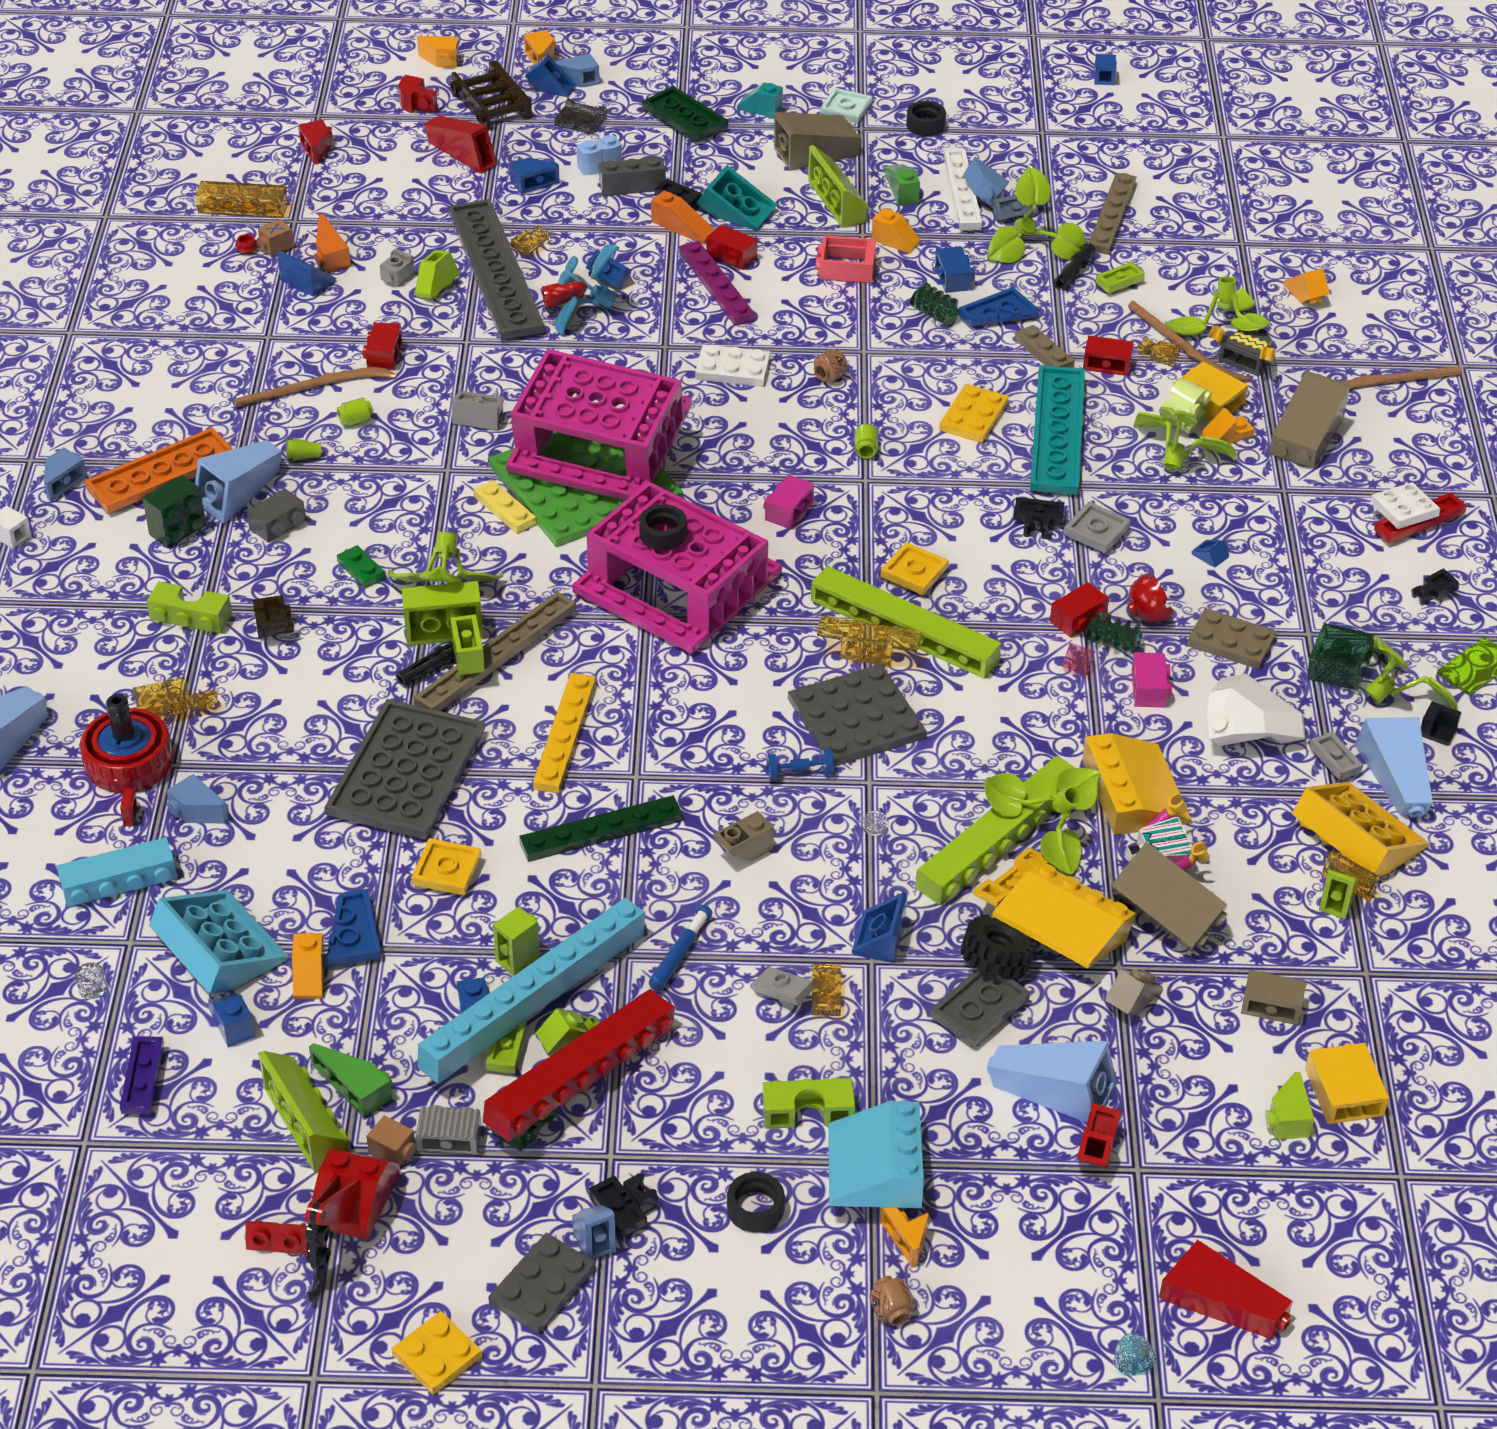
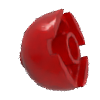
[1127,572,1174,624]

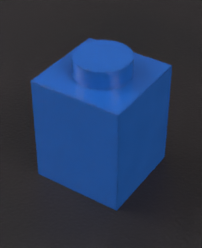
[1094,54,1117,85]

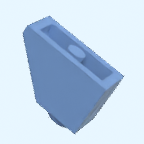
[963,157,1010,206]
[44,447,87,501]
[167,774,229,824]
[572,1205,616,1260]

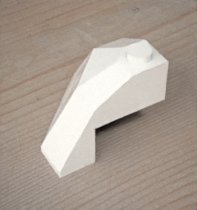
[1207,673,1306,746]

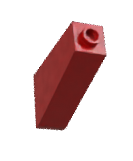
[424,115,497,174]
[1159,1240,1293,1339]

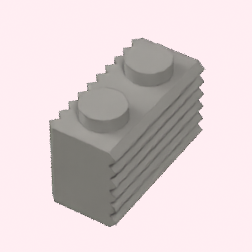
[416,1105,482,1154]

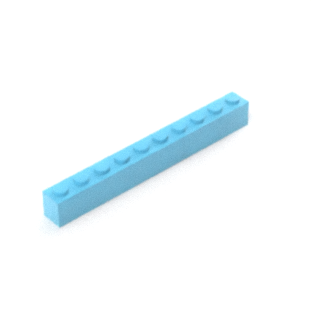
[418,898,645,1084]

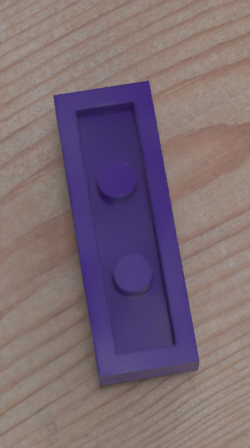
[120,1036,164,1114]

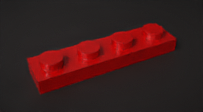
[1374,492,1467,544]

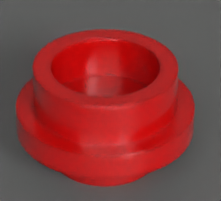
[235,234,258,254]

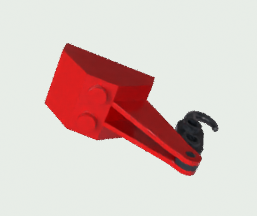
[305,1149,400,1302]

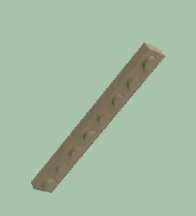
[414,591,576,711]

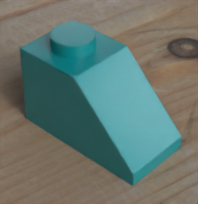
[737,82,783,118]

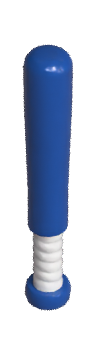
[649,905,713,991]

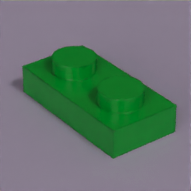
[337,545,385,589]

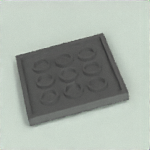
[788,664,927,766]

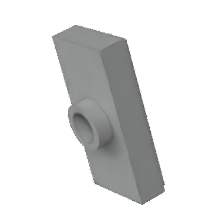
[752,967,815,1006]

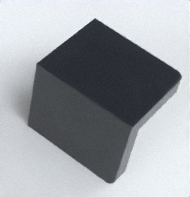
[1421,701,1461,746]

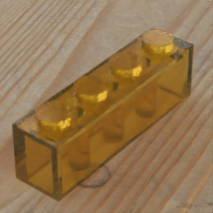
[195,181,288,218]

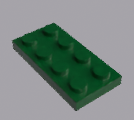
[642,86,728,143]

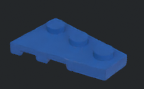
[958,287,1040,327]
[324,889,381,968]

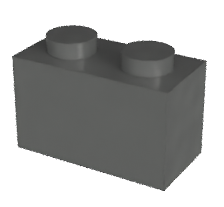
[247,488,306,543]

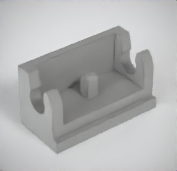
[452,390,504,430]

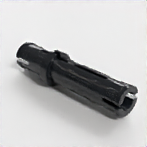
[1054,243,1096,290]
[396,641,455,687]

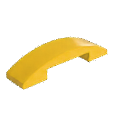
[973,847,1049,907]

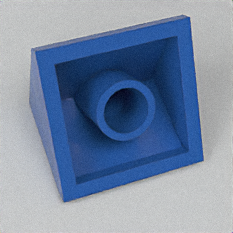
[277,250,336,297]
[852,892,907,963]

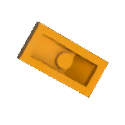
[1201,408,1255,444]
[880,1207,929,1267]

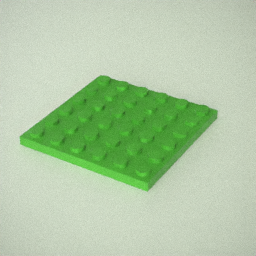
[488,432,683,547]

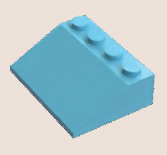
[149,890,289,994]
[828,1100,924,1208]

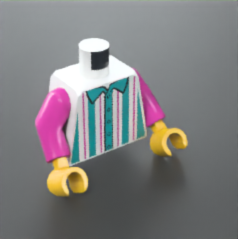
[1126,793,1210,873]

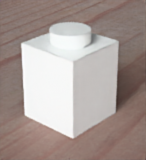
[0,506,31,549]

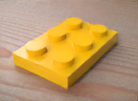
[939,384,1009,443]

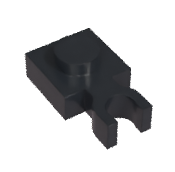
[1411,568,1459,605]

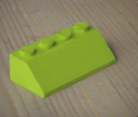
[808,145,868,228]
[258,1051,349,1173]

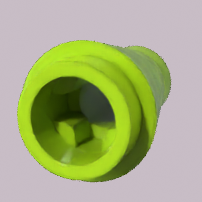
[286,438,321,461]

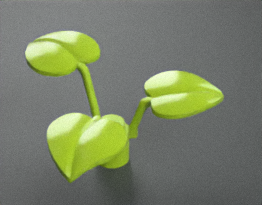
[987,166,1087,263]
[1165,276,1270,335]
[1134,406,1236,470]
[387,532,503,583]
[1365,635,1458,710]
[984,768,1100,875]

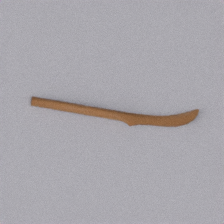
[1128,301,1251,382]
[1341,366,1462,389]
[234,367,396,408]

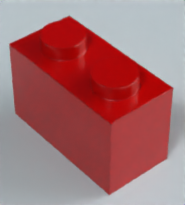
[706,224,758,270]
[362,322,403,370]
[1083,335,1134,376]
[1050,582,1109,638]

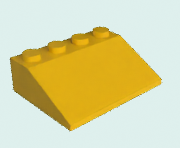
[1082,733,1192,835]
[1292,782,1430,877]
[992,862,1136,969]

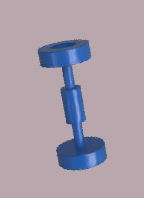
[766,748,834,781]

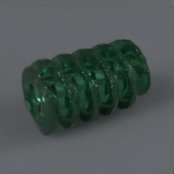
[910,283,959,326]
[1086,611,1142,655]

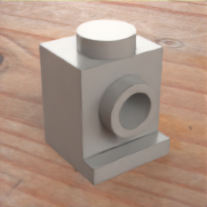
[380,249,415,287]

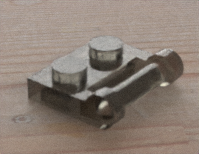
[554,98,607,135]

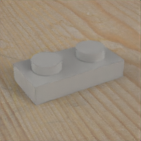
[1309,731,1363,781]

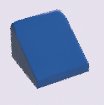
[1191,540,1229,567]

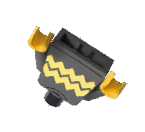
[1208,325,1276,376]

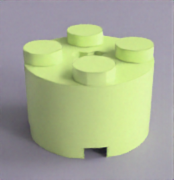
[1160,378,1212,434]

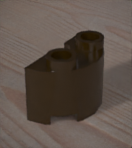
[252,595,294,637]

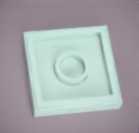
[820,88,873,124]

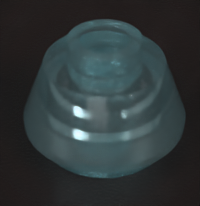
[1113,1333,1157,1375]

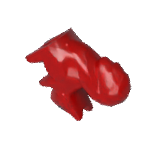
[541,281,587,309]

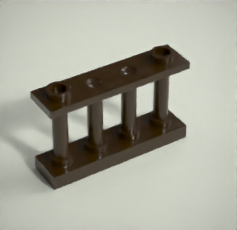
[450,60,532,131]

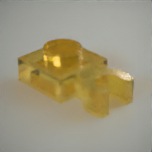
[511,225,550,255]
[1137,338,1181,367]

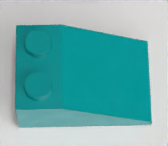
[696,165,778,231]

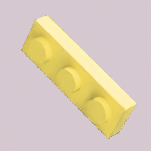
[473,480,537,534]

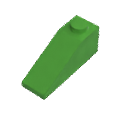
[883,164,920,206]
[309,1043,393,1118]

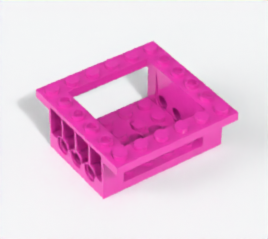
[506,349,692,500]
[572,481,782,654]

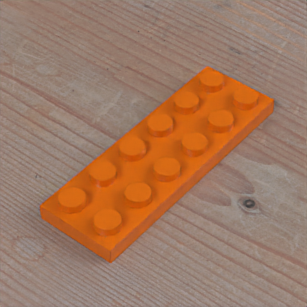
[84,427,233,514]

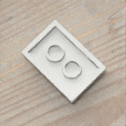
[695,344,770,387]

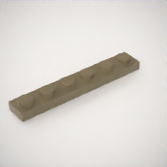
[1088,173,1137,255]

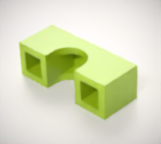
[146,581,232,634]
[762,1078,855,1129]

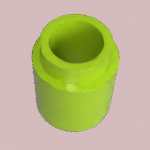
[337,397,373,426]
[855,424,878,459]

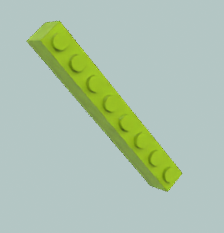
[811,566,1001,679]
[915,756,1075,905]

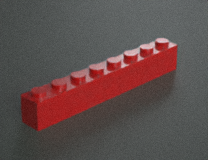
[483,989,675,1142]

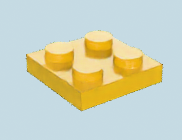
[880,542,949,595]
[411,838,482,896]
[391,1311,483,1396]

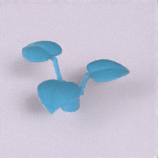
[555,244,620,336]

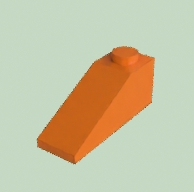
[651,191,715,245]
[314,214,351,273]

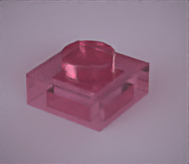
[1062,643,1095,675]

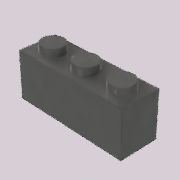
[599,156,666,197]

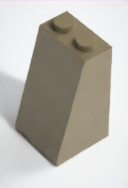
[774,112,862,171]
[1269,371,1350,468]
[1111,842,1228,952]

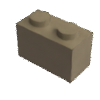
[1241,970,1307,1025]

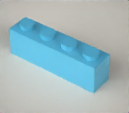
[56,837,177,907]

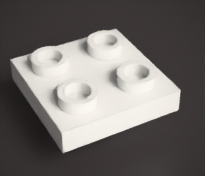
[1370,482,1440,529]

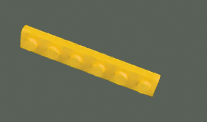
[533,673,596,794]

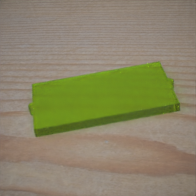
[1436,637,1497,696]

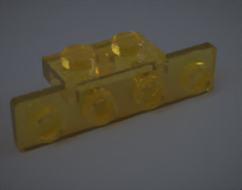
[817,615,922,667]
[133,676,218,718]

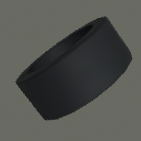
[906,101,946,136]
[639,504,687,550]
[727,1172,785,1233]

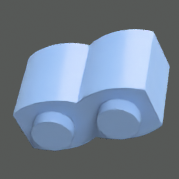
[577,135,622,175]

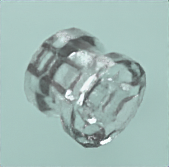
[74,962,107,999]

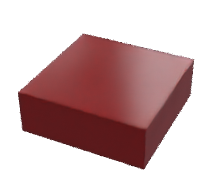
[120,788,138,826]

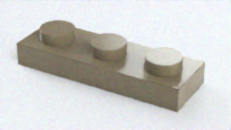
[1015,325,1075,368]

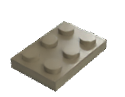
[1187,608,1277,669]

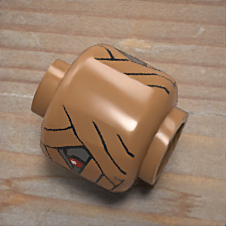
[814,349,848,383]
[869,1276,915,1326]

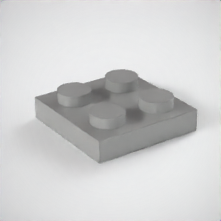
[1063,502,1131,554]

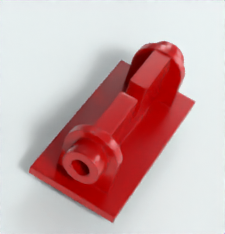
[245,1219,308,1255]

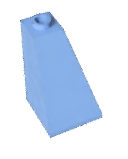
[195,440,282,523]
[0,686,48,771]
[1355,717,1433,817]
[987,1041,1117,1123]

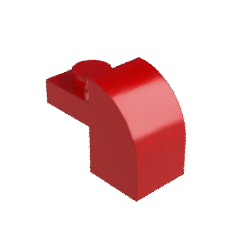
[398,75,438,113]
[1077,1103,1121,1169]

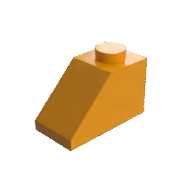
[524,30,556,65]
[417,36,459,67]
[872,208,920,254]
[1283,268,1330,305]
[292,933,325,1000]

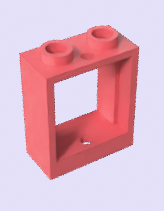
[815,235,876,283]

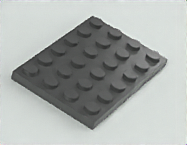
[324,699,485,839]

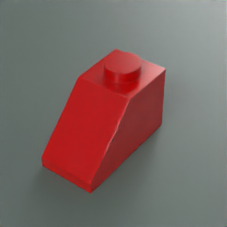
[298,119,333,164]

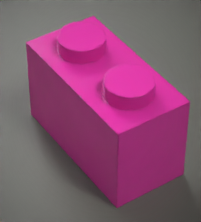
[763,474,814,529]
[1131,652,1172,708]

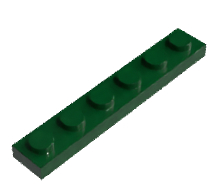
[519,795,683,862]

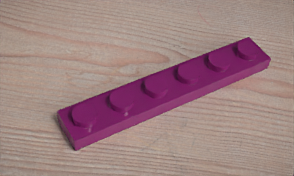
[679,241,755,326]

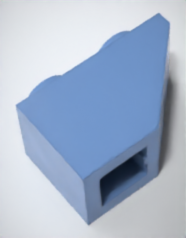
[554,53,599,87]

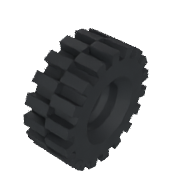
[960,915,1036,979]

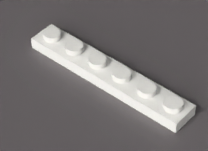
[944,149,982,231]

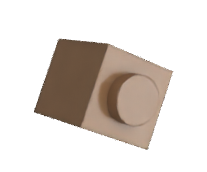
[257,219,294,256]
[366,1115,416,1167]

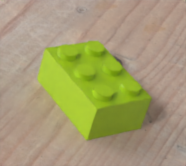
[401,581,483,646]

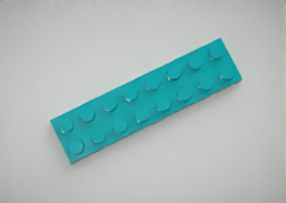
[1030,365,1085,495]

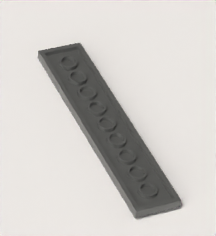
[448,199,545,340]

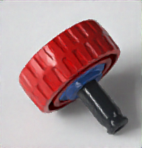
[80,694,173,793]

